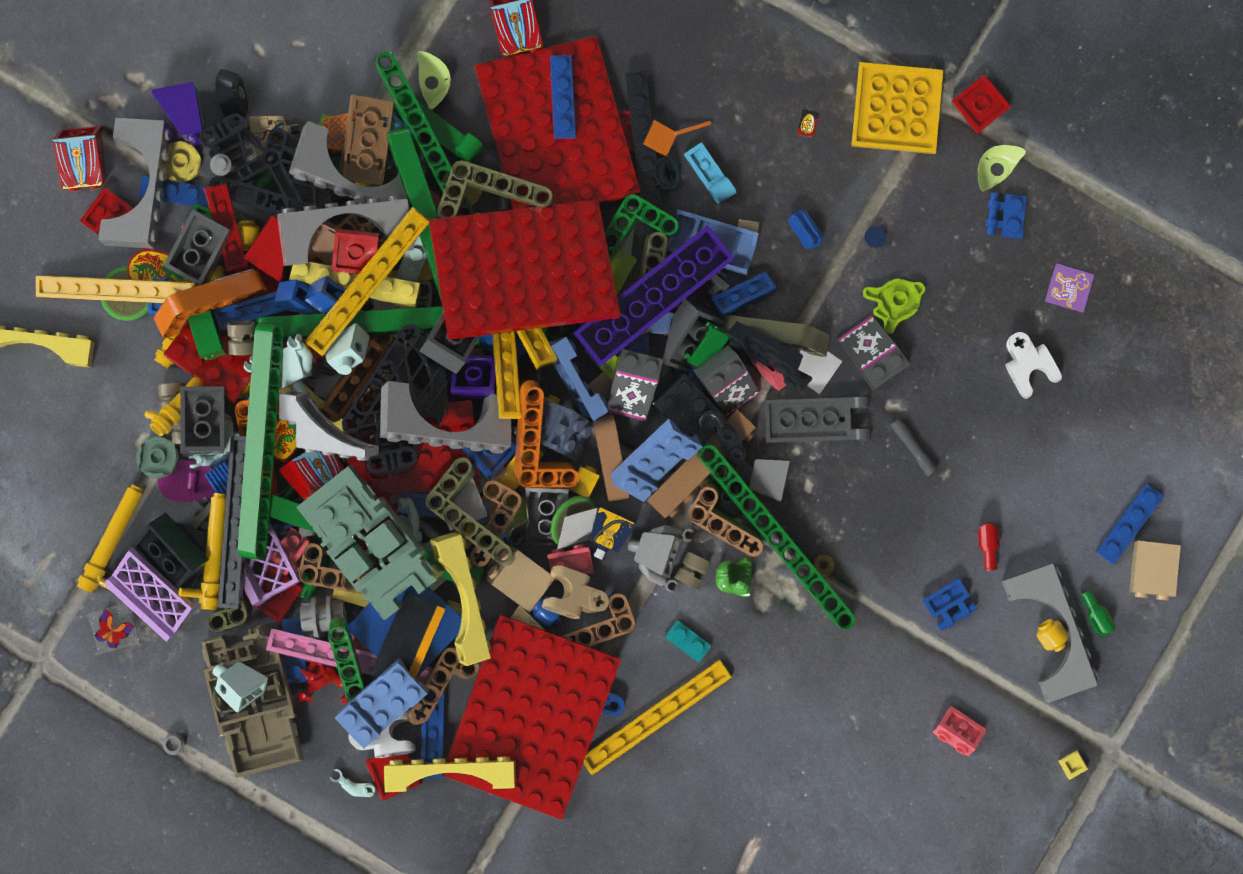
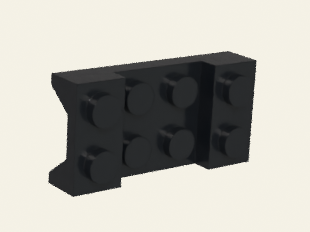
[727,321,812,391]

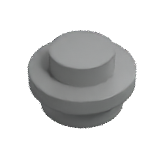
[210,154,232,176]
[163,733,185,755]

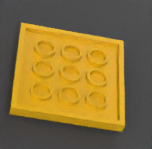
[851,62,943,154]

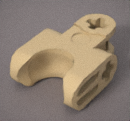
[542,565,609,619]

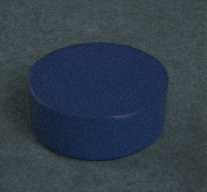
[864,226,886,248]

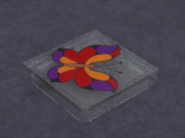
[87,603,141,655]

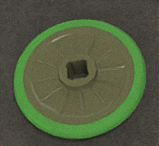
[101,266,148,321]
[551,496,596,547]

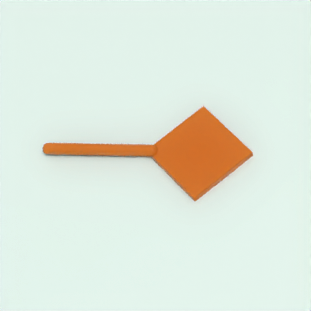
[643,120,712,156]

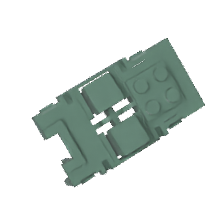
[296,464,446,620]

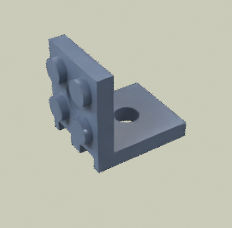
[514,399,593,462]

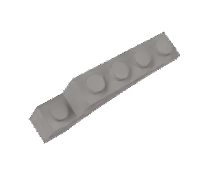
[279,391,379,461]

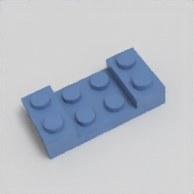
[666,209,760,275]
[549,337,608,420]
[610,419,702,502]
[334,658,429,749]

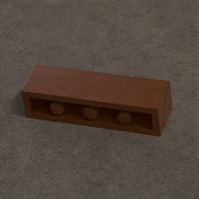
[318,339,387,423]

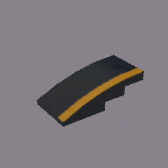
[371,593,445,679]

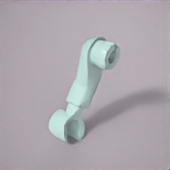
[398,497,422,543]
[330,769,375,797]

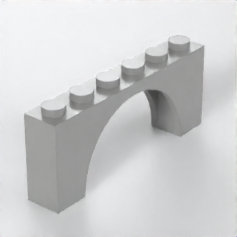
[98,118,172,249]
[289,121,427,211]
[277,195,414,266]
[380,381,511,454]
[1002,564,1099,703]

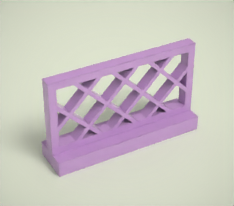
[243,519,300,606]
[104,548,195,642]

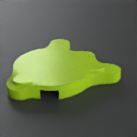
[863,278,925,335]

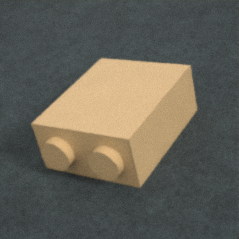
[1129,541,1181,601]
[485,545,554,612]

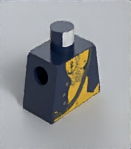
[590,507,636,561]

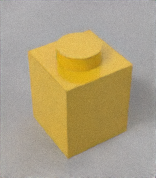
[569,465,600,498]

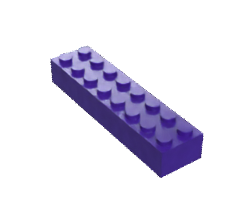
[572,225,734,366]

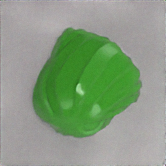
[715,557,752,597]

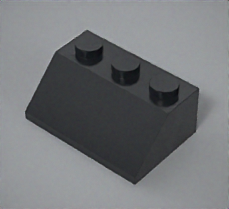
[132,512,209,590]

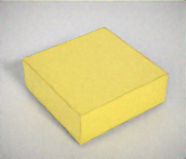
[1058,750,1088,780]

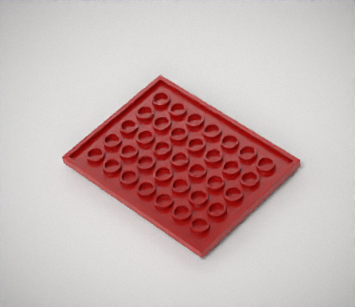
[474,36,640,210]
[429,199,620,340]
[443,614,621,820]

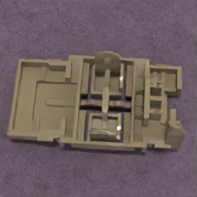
[201,623,304,778]

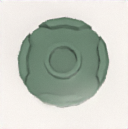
[136,436,180,479]

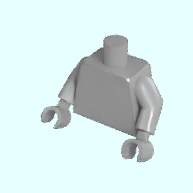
[628,525,694,593]

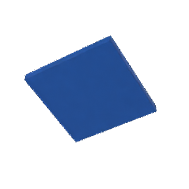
[349,585,462,678]

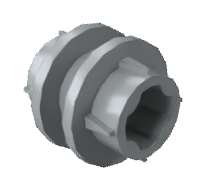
[300,595,347,639]

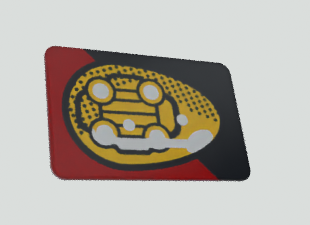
[797,110,819,137]

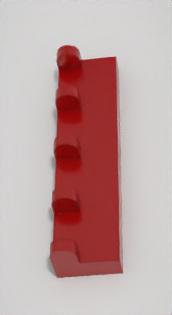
[203,183,248,272]

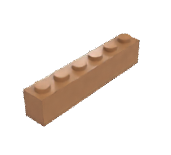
[647,409,756,519]

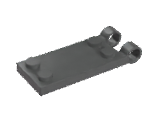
[765,397,870,443]

